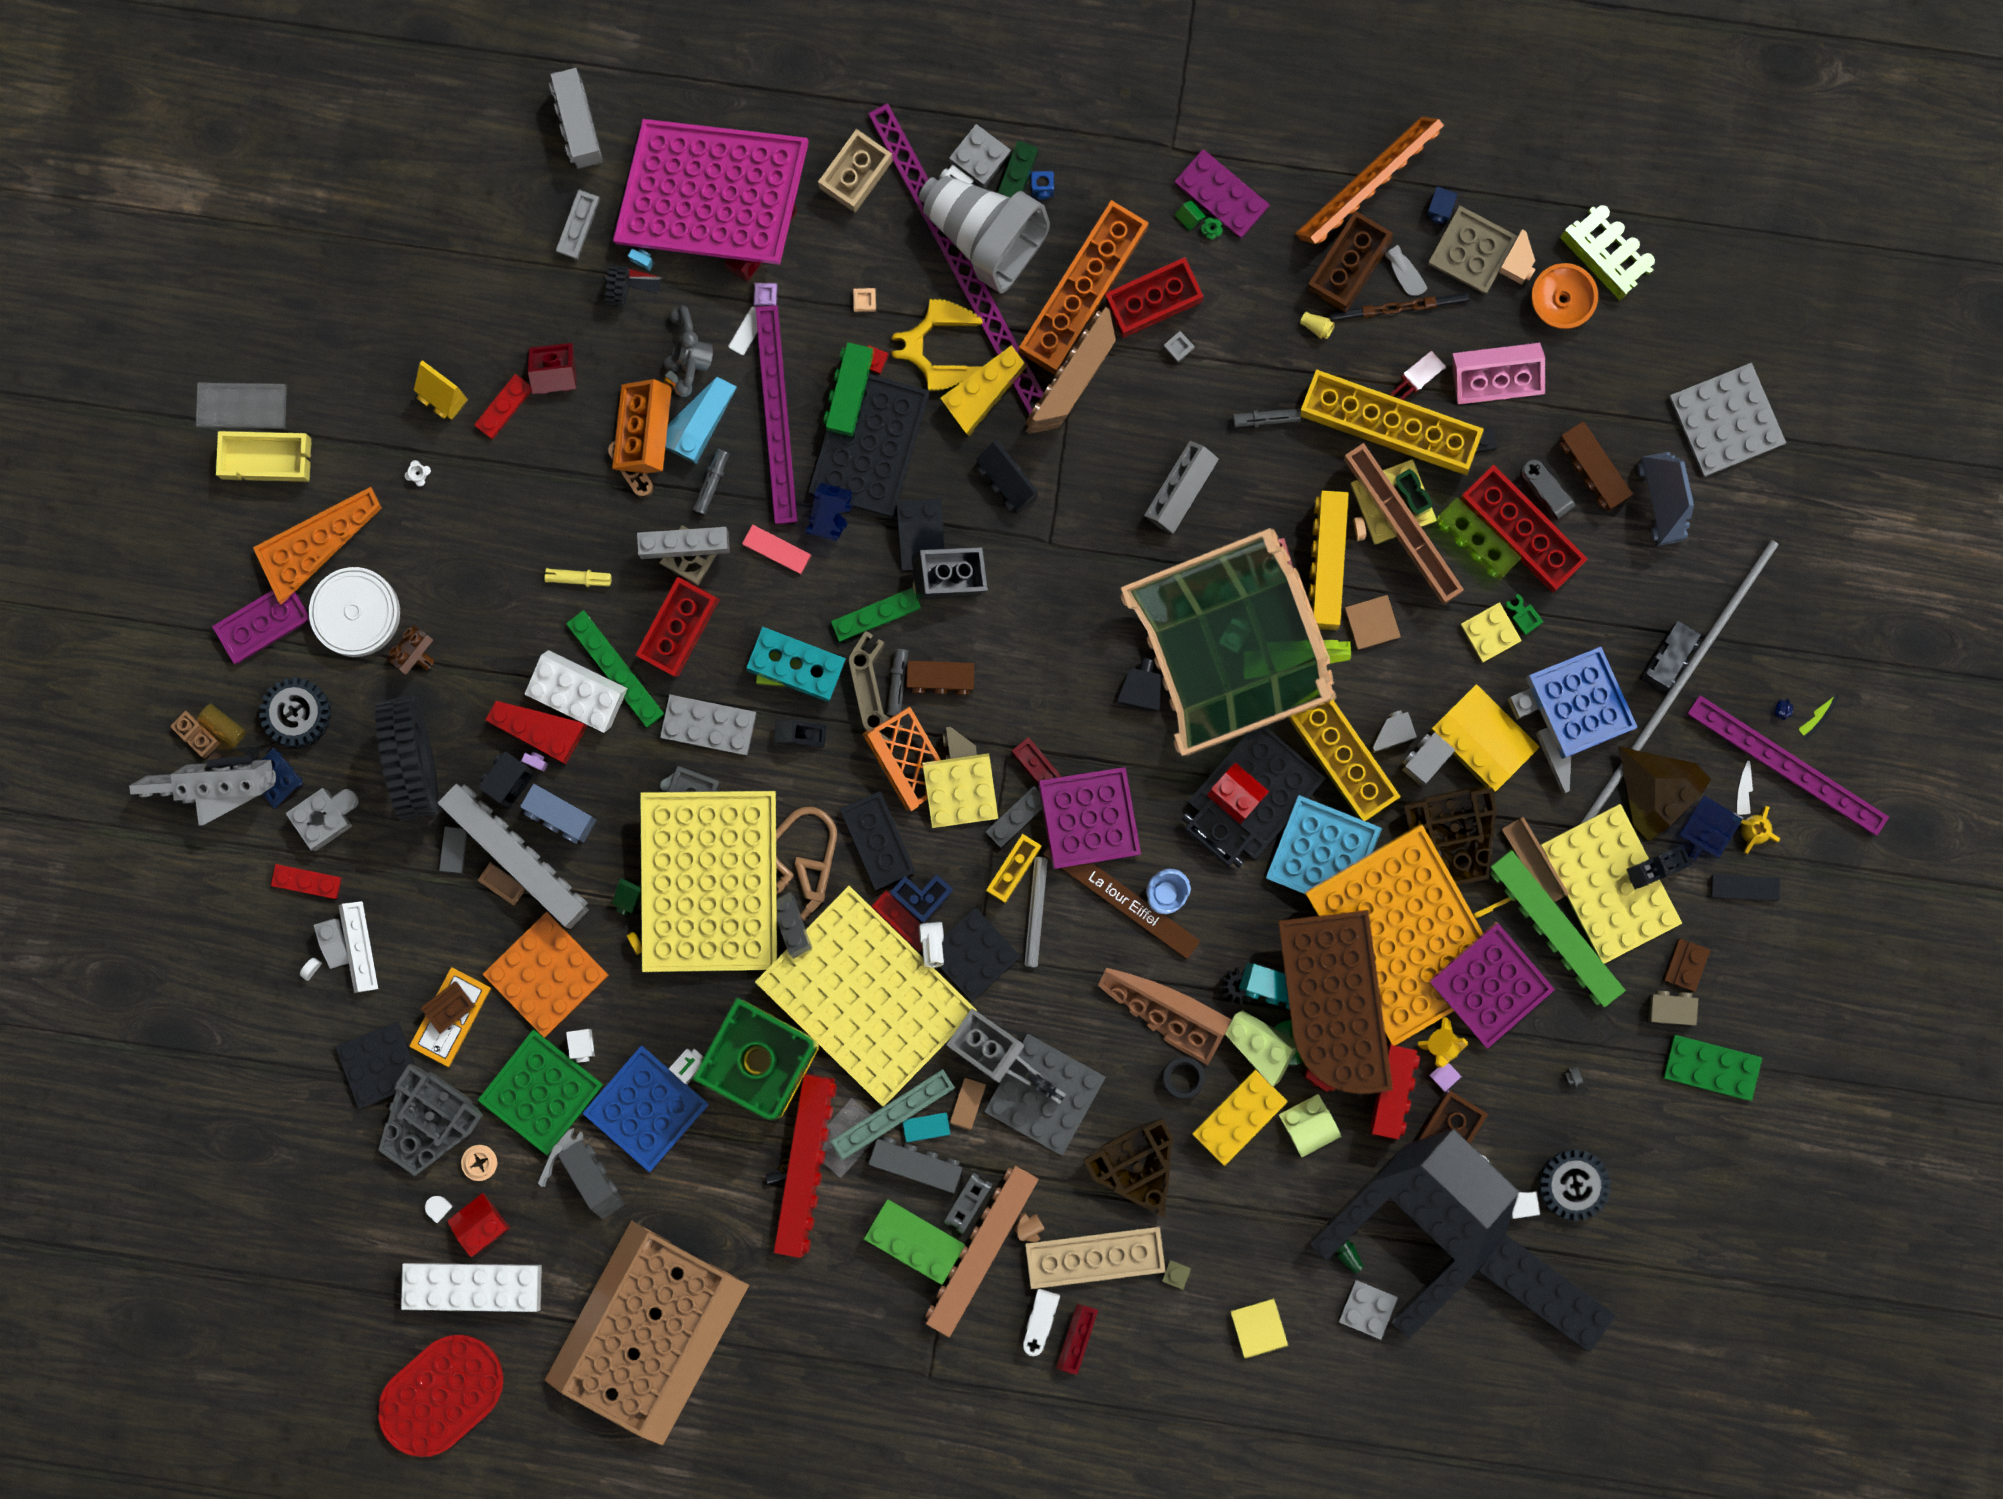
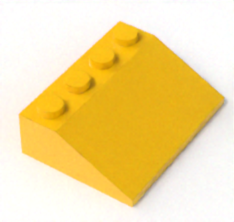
[1430,684,1540,792]

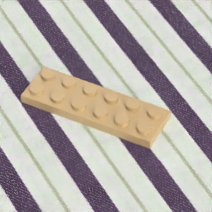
[1026,1227,1165,1289]

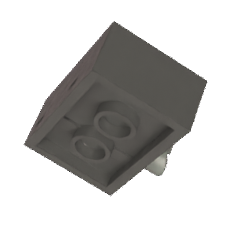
[660,766,722,792]

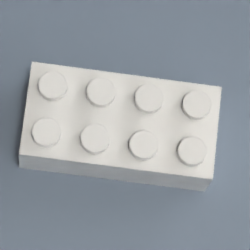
[525,650,628,733]

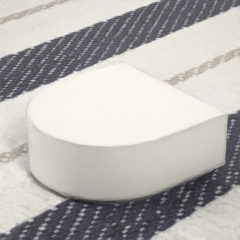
[300,958,322,981]
[425,1196,453,1223]

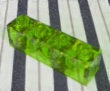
[1436,497,1521,580]

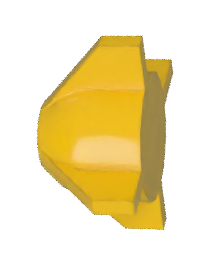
[1730,806,1780,854]
[1418,1017,1468,1068]

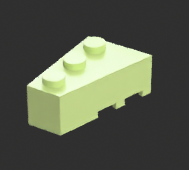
[1225,1010,1297,1087]

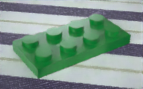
[1663,1035,1763,1101]

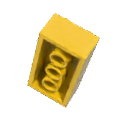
[1192,1070,1288,1166]

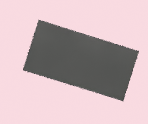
[439,827,468,874]

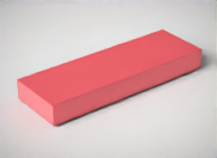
[742,524,811,575]

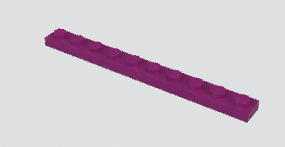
[756,305,798,525]
[1687,695,1889,836]

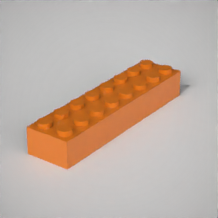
[1018,200,1149,375]

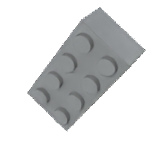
[549,68,603,168]

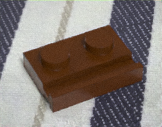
[1663,939,1710,992]
[420,981,477,1034]

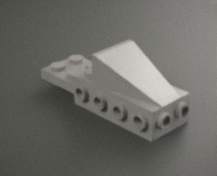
[129,760,276,825]

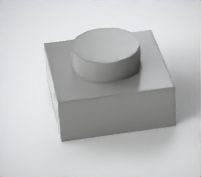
[1163,331,1195,363]

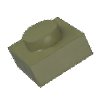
[1162,1260,1191,1289]

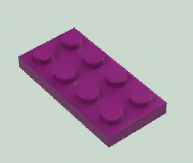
[1174,149,1270,239]
[212,590,310,665]

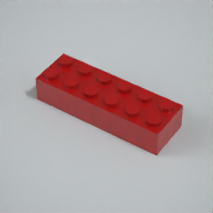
[1459,465,1588,593]

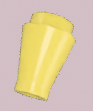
[1300,312,1335,339]

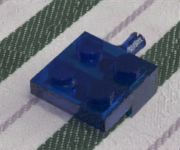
[1680,795,1743,860]

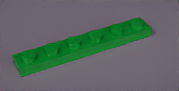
[566,610,665,728]

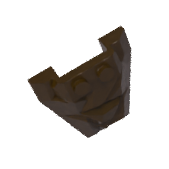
[1404,787,1497,885]

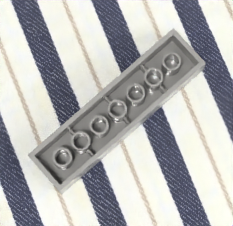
[438,784,589,929]

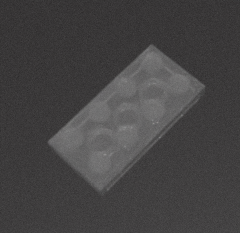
[196,383,287,429]

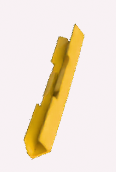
[1474,898,1517,919]

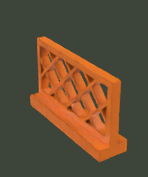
[863,707,941,811]

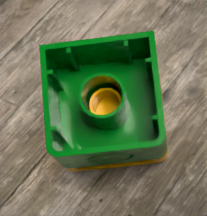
[693,998,819,1119]

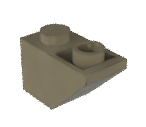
[942,727,977,759]

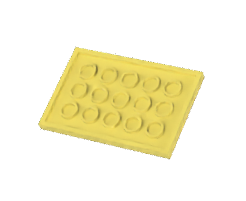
[1540,804,1682,964]

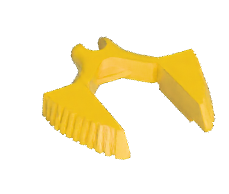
[891,299,982,391]

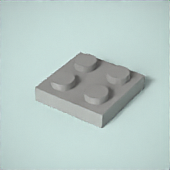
[1339,1280,1398,1339]

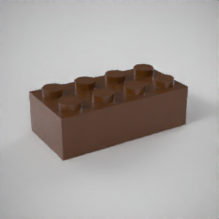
[1308,211,1393,313]
[1416,1090,1488,1144]

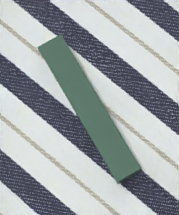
[830,1070,955,1161]

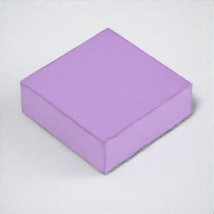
[754,283,777,306]
[1429,1063,1461,1092]

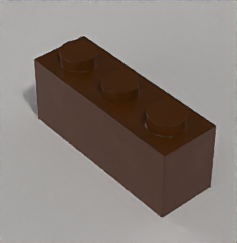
[907,661,975,695]

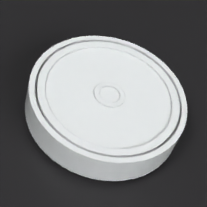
[309,567,400,657]

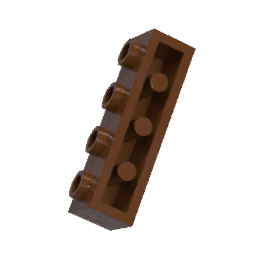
[1559,421,1633,512]

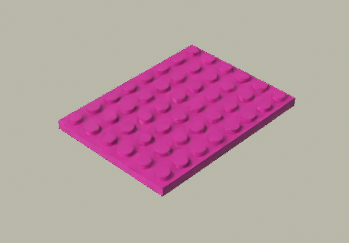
[613,119,809,265]

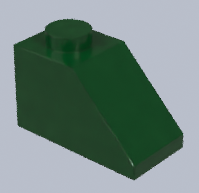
[612,878,642,916]

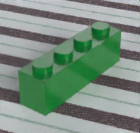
[823,342,874,437]

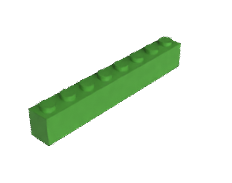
[1490,850,1626,1007]

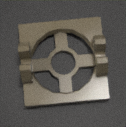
[660,525,717,586]

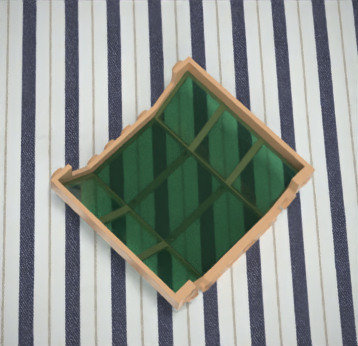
[1121,529,1336,756]

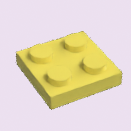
[1461,602,1522,663]

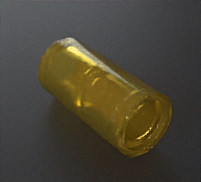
[197,703,246,748]

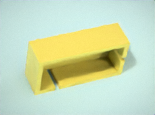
[216,431,311,482]

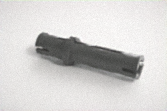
[1233,408,1301,428]
[693,449,730,515]
[887,649,909,716]

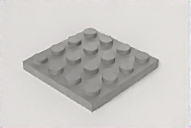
[1669,363,1786,477]

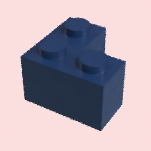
[890,874,954,923]

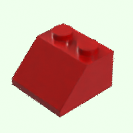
[1207,762,1269,825]
[448,1193,510,1257]

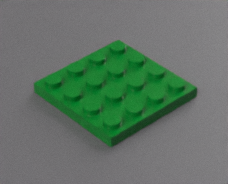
[478,1030,604,1156]

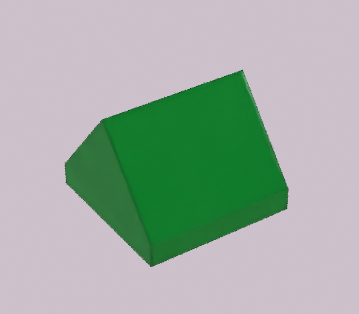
[1175,201,1206,231]

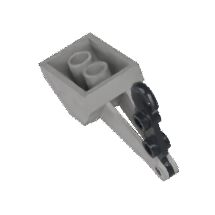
[947,1008,1066,1104]

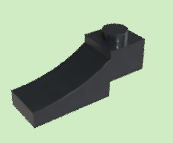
[1626,845,1692,890]

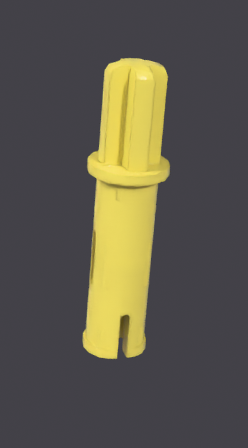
[545,568,612,587]

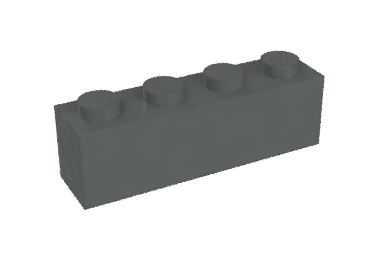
[869,1136,963,1193]

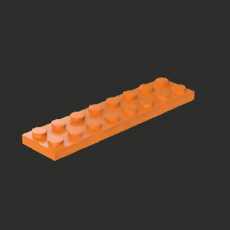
[1295,116,1444,244]

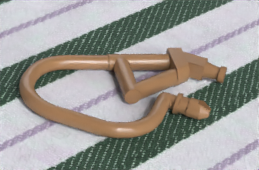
[776,807,837,921]

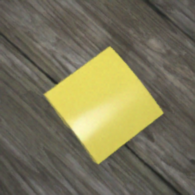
[1231,1299,1288,1358]

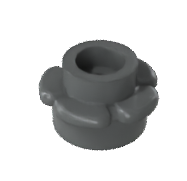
[1565,1066,1584,1088]

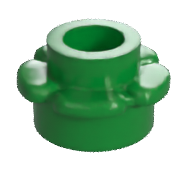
[1201,218,1223,239]

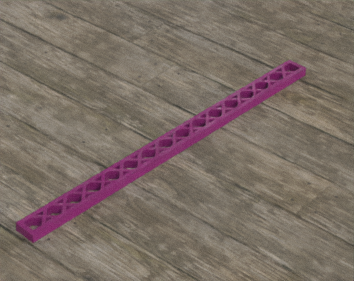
[868,103,1043,415]

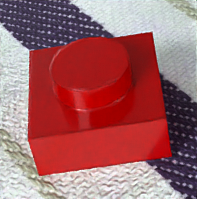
[868,345,889,375]

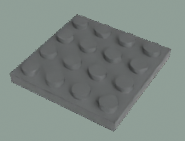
[984,1034,1106,1156]

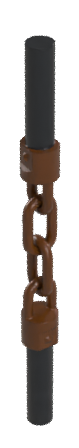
[1329,293,1469,321]

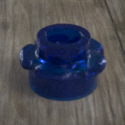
[1775,699,1793,720]

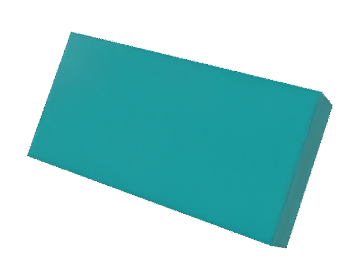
[903,1112,951,1142]

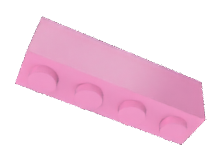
[1453,343,1545,404]

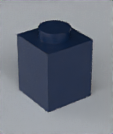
[1427,187,1458,224]

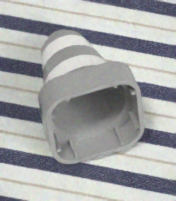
[919,176,1050,293]

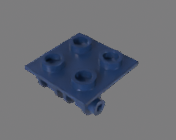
[262,748,304,809]

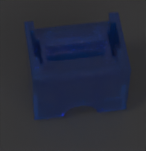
[805,482,853,541]

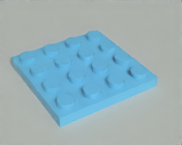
[1266,795,1382,894]

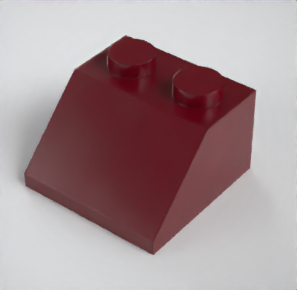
[528,343,577,394]

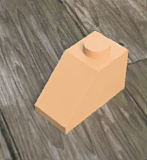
[1499,229,1535,284]

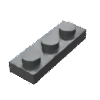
[986,786,1042,848]
[776,892,812,959]

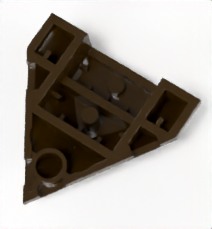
[1618,746,1711,841]
[1083,1118,1173,1218]

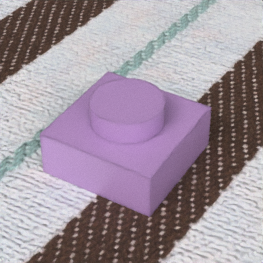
[522,752,548,772]

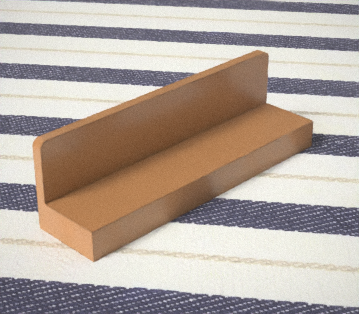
[1501,817,1569,902]

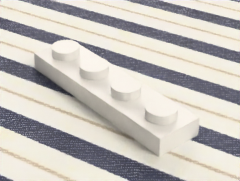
[338,901,378,993]

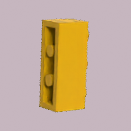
[986,834,1042,904]

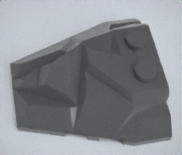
[379,1064,483,1176]

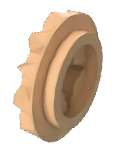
[461,1145,498,1181]

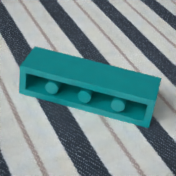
[1239,963,1290,1010]

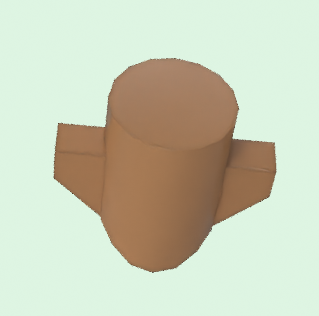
[1015,1213,1045,1242]

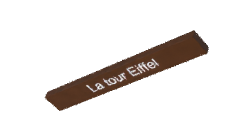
[1043,847,1200,959]

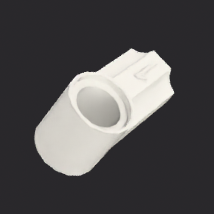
[919,922,944,968]

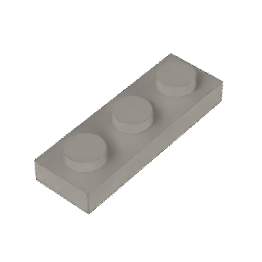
[556,190,600,260]

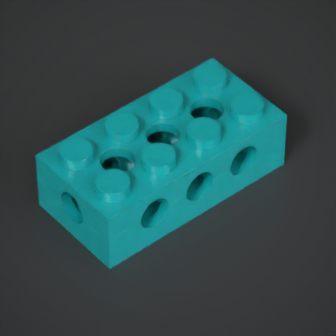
[746,627,846,703]

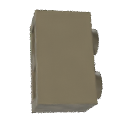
[1648,991,1698,1026]

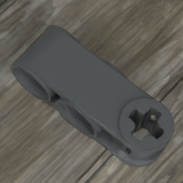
[1521,460,1575,520]

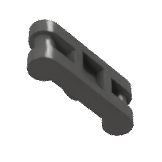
[943,1173,993,1234]

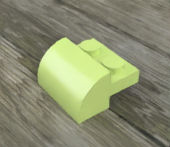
[1279,1094,1341,1158]

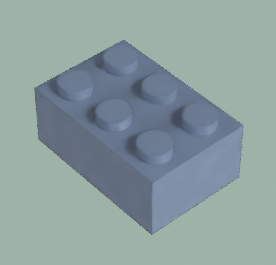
[520,784,597,844]

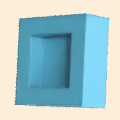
[628,249,654,271]

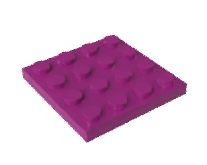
[1038,767,1141,869]
[1429,922,1555,1049]

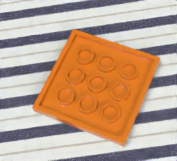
[483,912,609,1038]

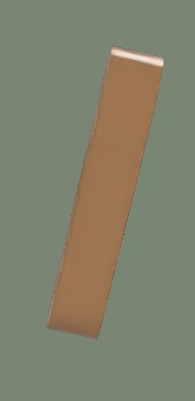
[608,441,653,498]

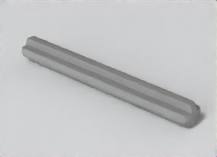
[1025,857,1048,967]

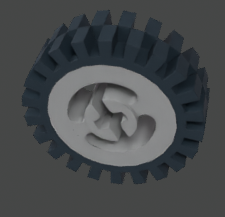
[259,677,331,748]
[1539,1150,1611,1221]

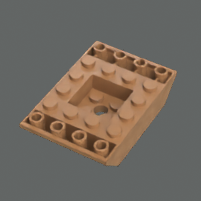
[1025,307,1116,434]

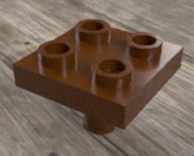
[387,625,434,675]

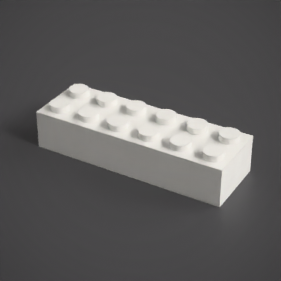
[401,1263,542,1312]

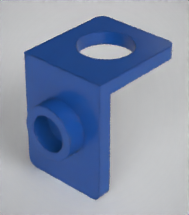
[1032,171,1054,199]

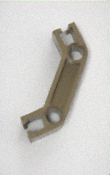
[849,631,903,746]

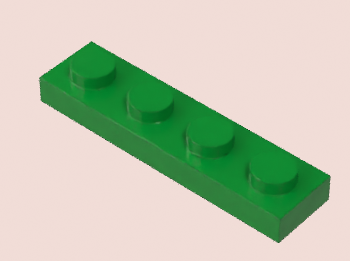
[831,588,921,642]

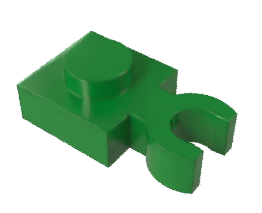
[1506,594,1544,635]

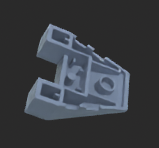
[1637,452,1694,546]

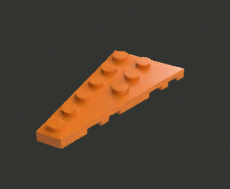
[253,487,382,604]

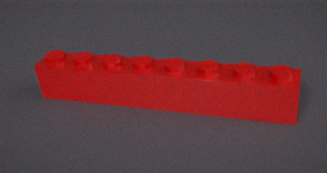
[774,1074,837,1258]

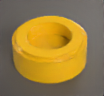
[626,932,642,955]

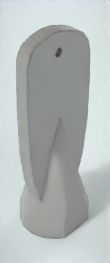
[1385,245,1427,296]

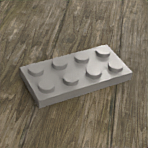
[660,695,757,756]

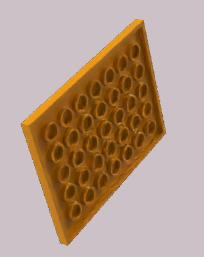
[1305,824,1483,1046]

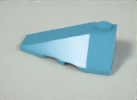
[665,377,737,464]

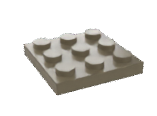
[1428,206,1518,295]

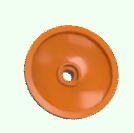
[1531,263,1598,329]

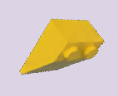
[414,361,468,420]

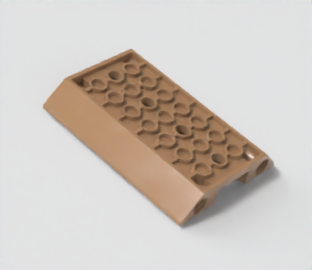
[545,1220,749,1445]

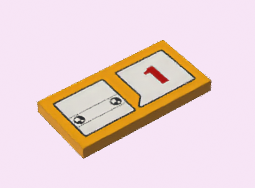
[409,967,492,1067]

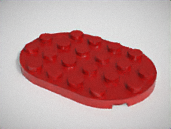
[378,1335,503,1456]

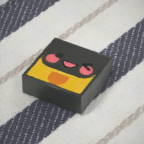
[663,371,683,398]

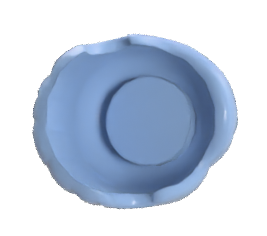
[1146,869,1191,914]

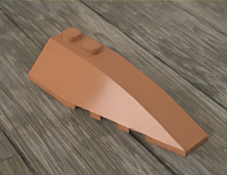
[1098,968,1232,1065]

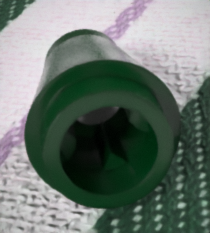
[1335,1239,1364,1274]

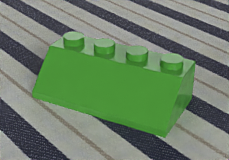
[864,1199,965,1285]

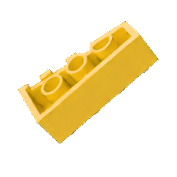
[941,345,1027,436]

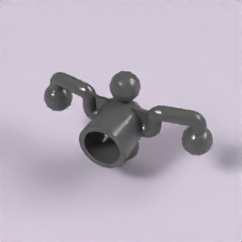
[663,305,713,397]

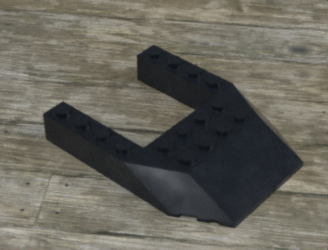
[1310,1128,1519,1339]

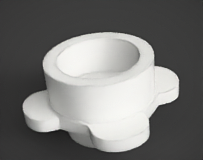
[405,461,431,486]

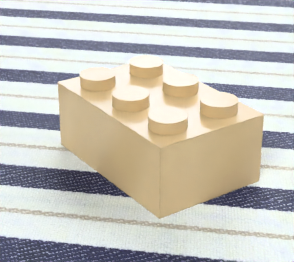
[818,129,893,213]

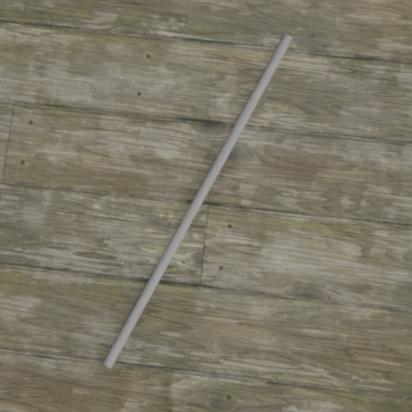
[1580,540,1778,824]

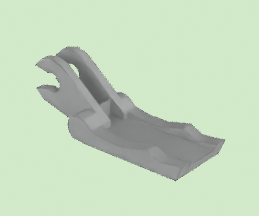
[538,1128,584,1188]

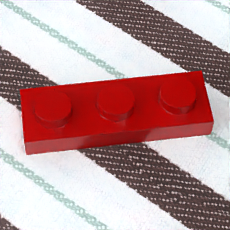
[475,374,532,440]
[271,864,342,899]

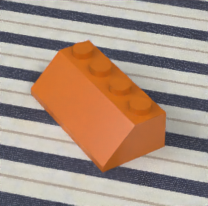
[612,379,672,473]

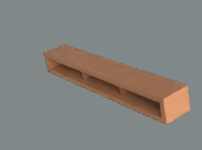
[1344,443,1464,605]
[925,1166,1039,1337]

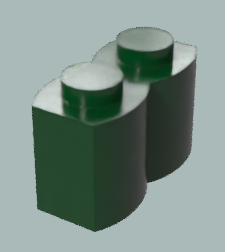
[1393,469,1432,519]

